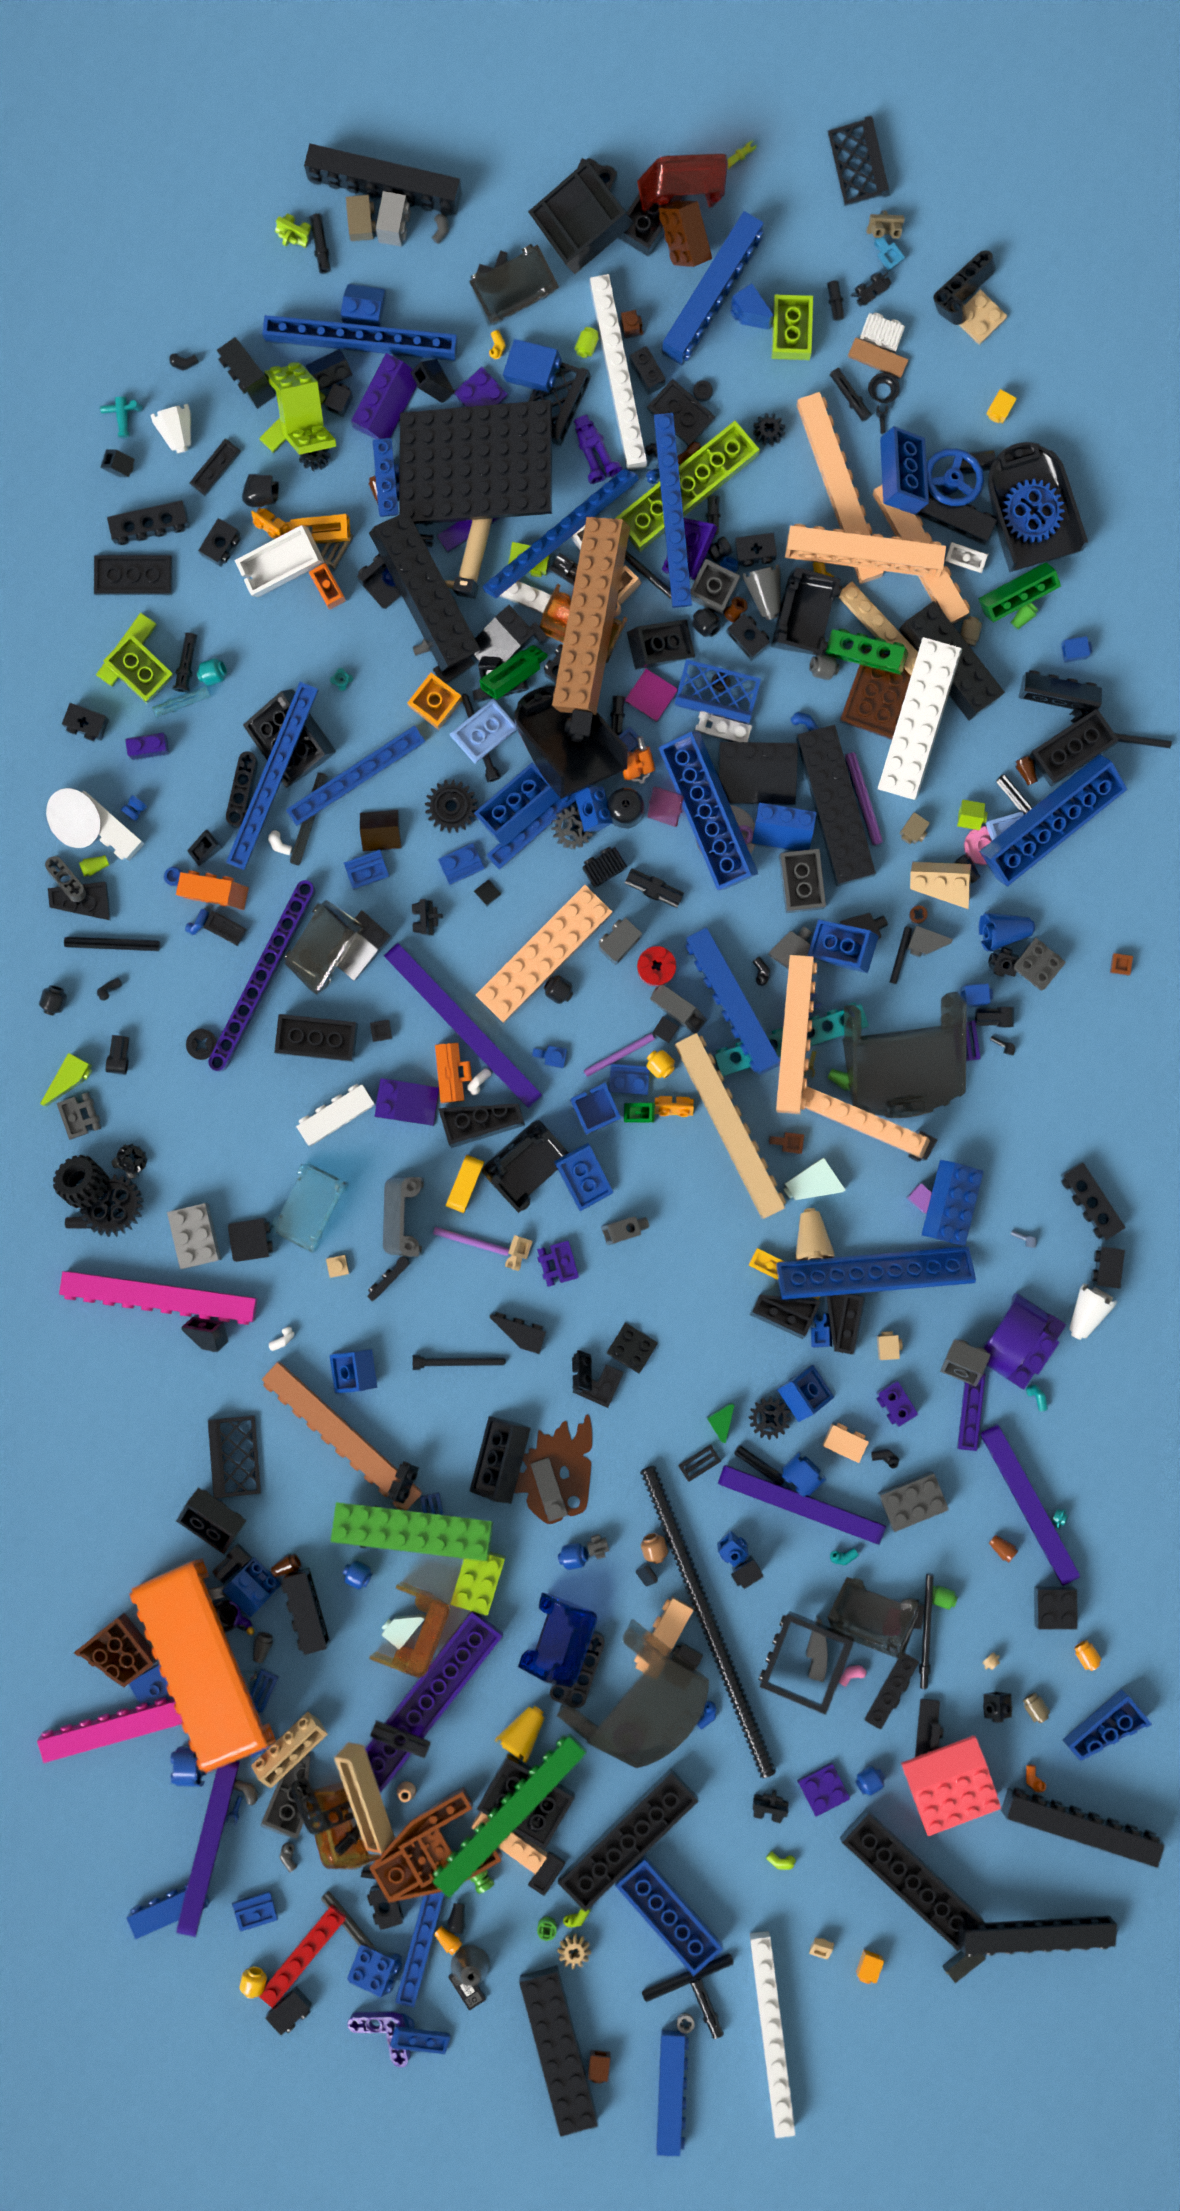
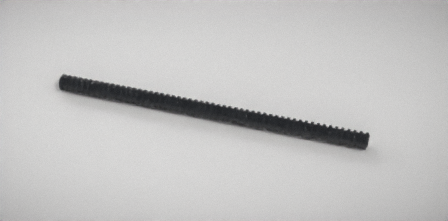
[640,1465,776,1778]

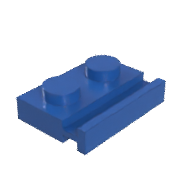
[438,843,485,885]
[344,850,390,890]
[609,1064,649,1095]
[232,1891,278,1932]

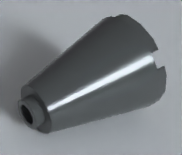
[742,564,781,620]
[451,1945,490,1986]

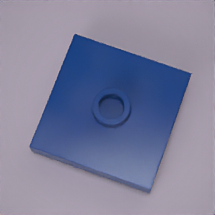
[129,1664,174,1705]

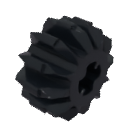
[753,413,785,447]
[298,448,331,471]

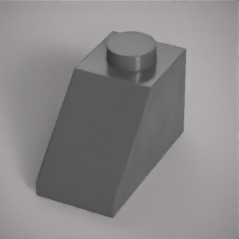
[907,926,953,957]

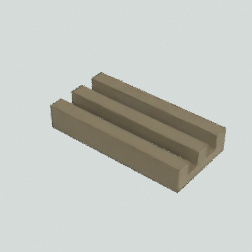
[321,533,354,570]

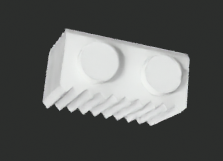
[860,313,905,353]

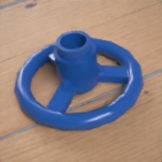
[927,448,984,506]

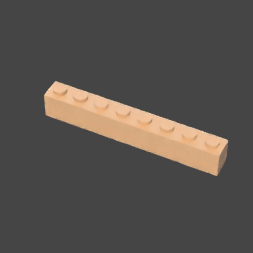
[872,485,970,624]
[776,955,817,1114]
[777,1086,930,1158]

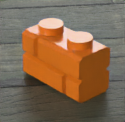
[309,563,346,610]

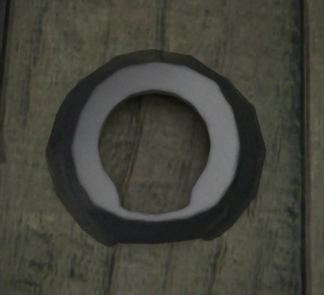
[868,373,900,403]

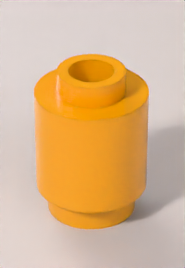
[1074,1640,1102,1671]

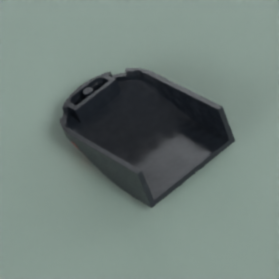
[988,442,1088,572]
[514,686,628,799]

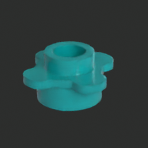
[330,668,353,691]
[1052,1509,1068,1528]

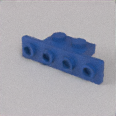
[373,438,400,517]

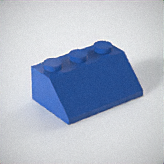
[751,803,816,851]

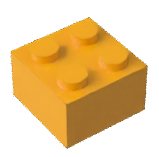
[407,673,463,730]

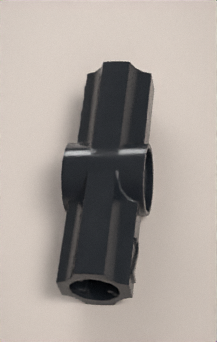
[625,869,684,908]
[370,1720,431,1759]

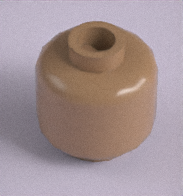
[640,1533,668,1564]

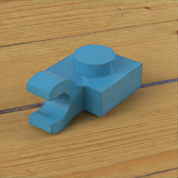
[873,236,905,271]

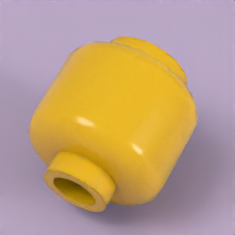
[646,1050,675,1079]
[239,1966,267,1998]

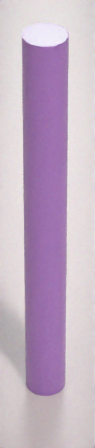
[583,1033,655,1077]
[433,1227,509,1256]

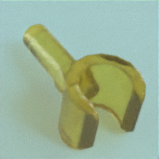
[804,1051,817,1078]

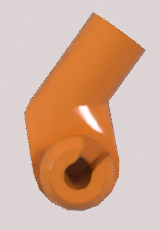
[1026,1765,1046,1793]

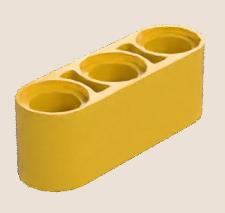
[446,1154,485,1214]

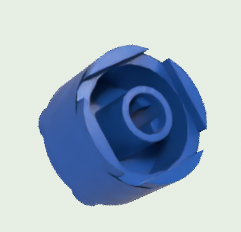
[782,1451,826,1497]
[170,1746,207,1787]

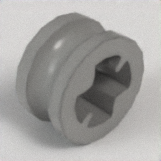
[207,1586,226,1600]
[677,2013,694,2033]

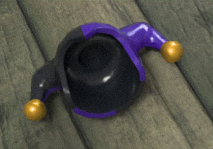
[214,1600,255,1635]

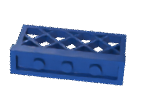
[674,659,761,725]

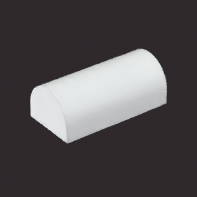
[945,542,988,573]

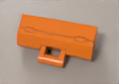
[435,1043,472,1104]

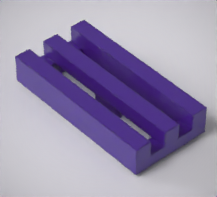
[955,1021,981,1062]

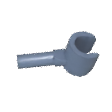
[1011,1230,1037,1248]

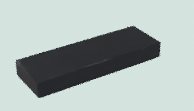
[189,438,241,496]

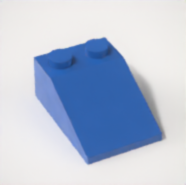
[807,919,879,973]

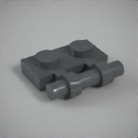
[57,1092,101,1140]

